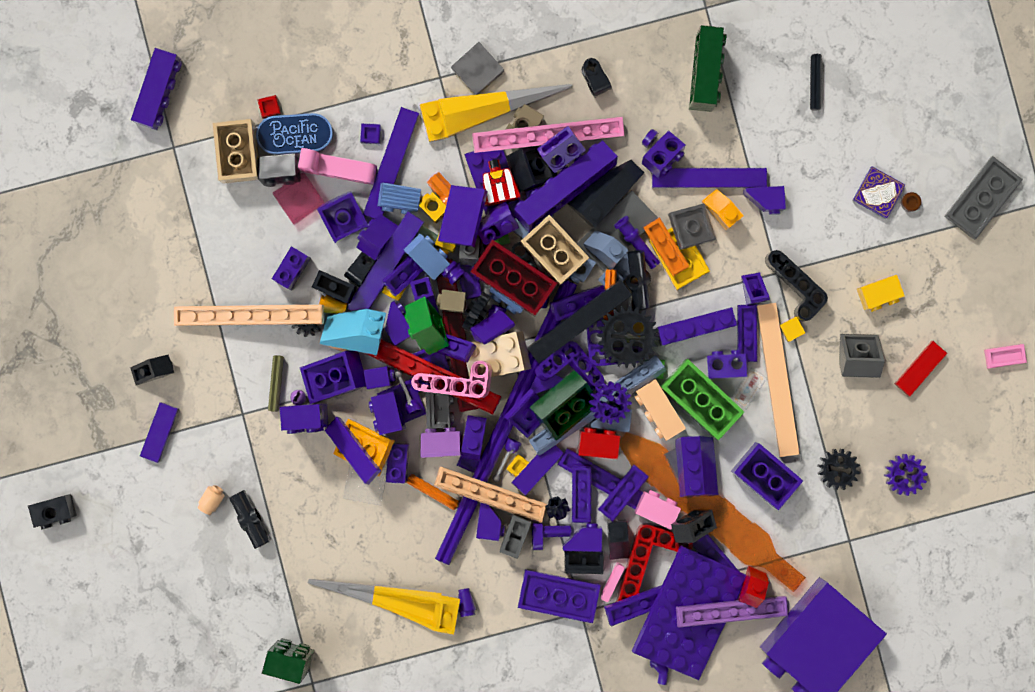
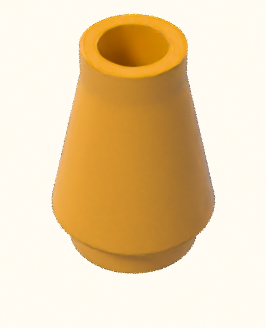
[319,294,347,313]

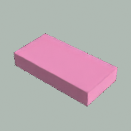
[984,344,1027,369]
[600,562,625,602]

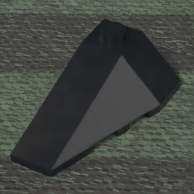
[567,159,645,228]

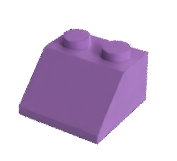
[421,427,461,458]

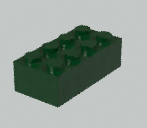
[689,25,727,112]

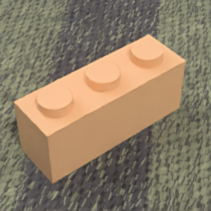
[634,379,686,441]

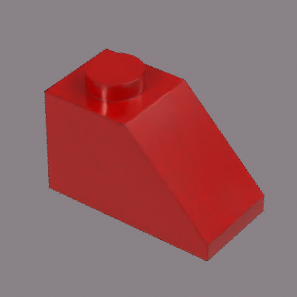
[739,566,769,608]

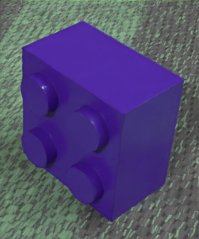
[369,391,406,435]

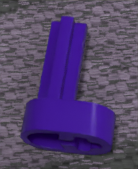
[532,523,571,550]

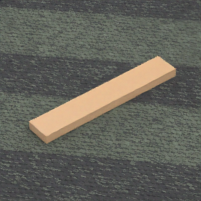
[434,467,547,523]

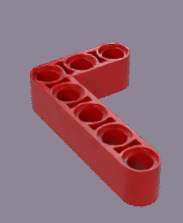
[616,523,693,602]

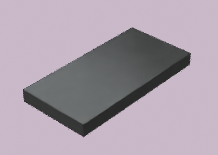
[944,156,1023,240]
[577,190,658,271]

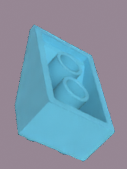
[320,309,386,355]

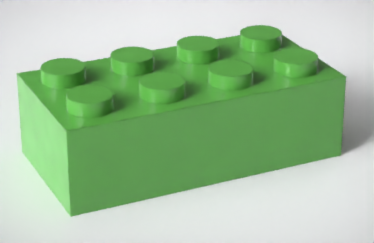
[660,359,744,440]

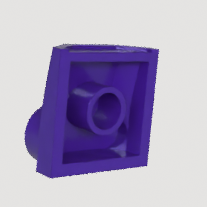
[317,191,368,243]

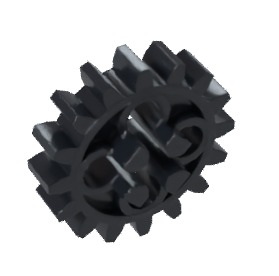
[462,291,491,331]
[817,448,861,490]

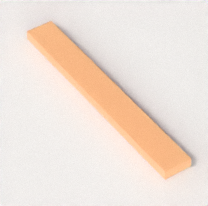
[757,303,799,457]
[174,305,324,326]

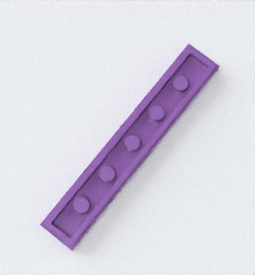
[676,596,788,627]

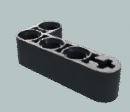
[765,250,828,322]

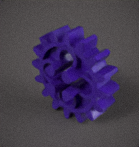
[589,381,632,424]
[884,454,928,496]

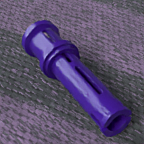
[614,216,660,269]

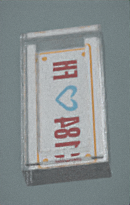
[731,367,768,410]

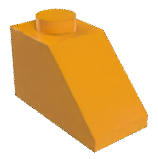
[701,189,744,230]

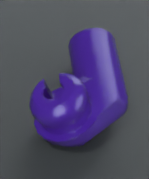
[650,660,669,685]

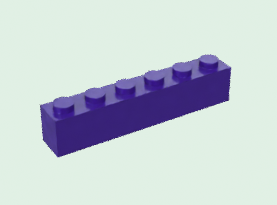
[514,140,618,233]

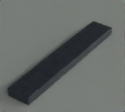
[527,279,632,364]

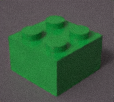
[404,297,449,355]

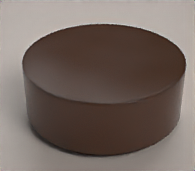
[901,192,921,212]

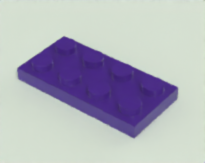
[464,150,521,215]
[517,569,601,623]

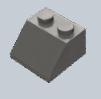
[839,334,885,378]

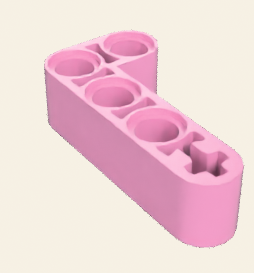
[298,148,377,185]
[411,361,492,398]

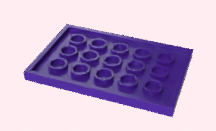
[631,545,746,680]

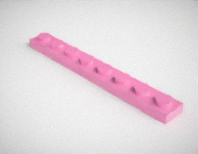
[472,117,624,153]

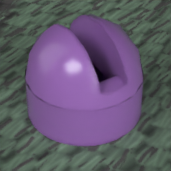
[290,390,306,405]

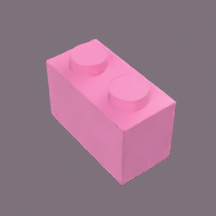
[634,490,681,530]

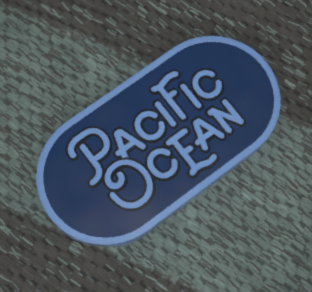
[256,113,333,155]

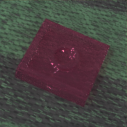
[272,172,325,225]

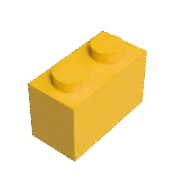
[857,275,905,312]

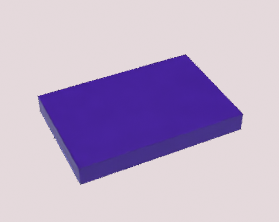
[438,185,488,247]

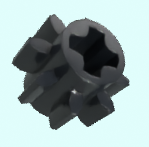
[545,496,570,521]

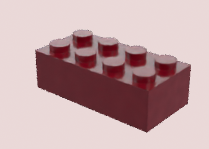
[470,240,557,317]

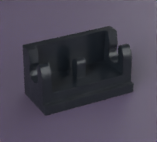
[564,551,604,574]

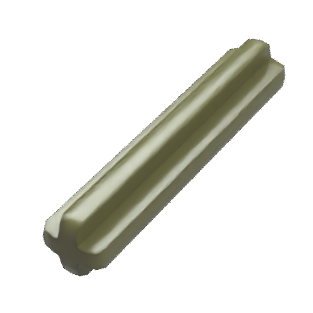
[268,355,284,412]

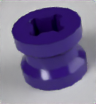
[441,261,465,285]

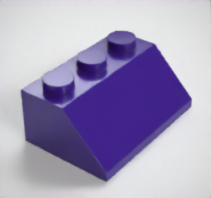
[675,436,719,497]

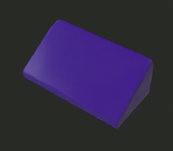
[471,310,515,344]

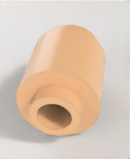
[198,485,225,515]

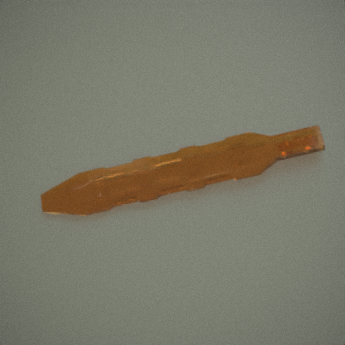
[619,432,806,592]

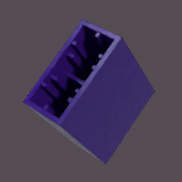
[760,577,887,692]

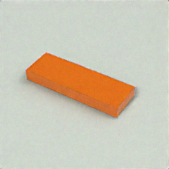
[643,217,690,277]

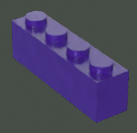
[131,48,182,130]
[656,307,737,346]

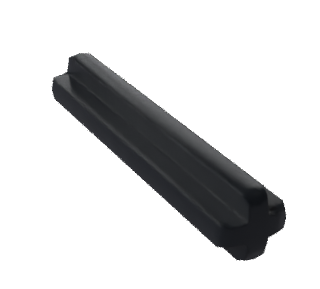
[810,53,822,111]

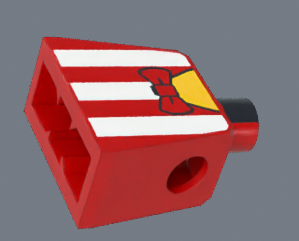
[483,159,520,207]

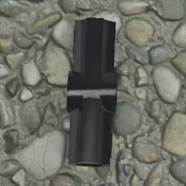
[626,250,651,310]
[229,490,270,549]

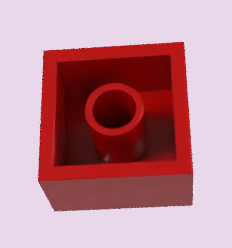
[577,427,620,459]

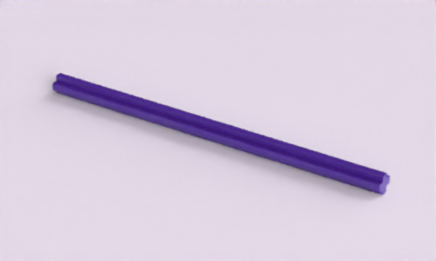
[435,280,577,565]

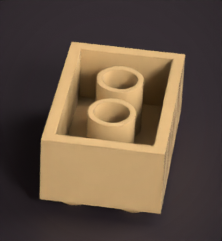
[212,119,259,184]
[521,215,589,286]
[466,331,531,378]

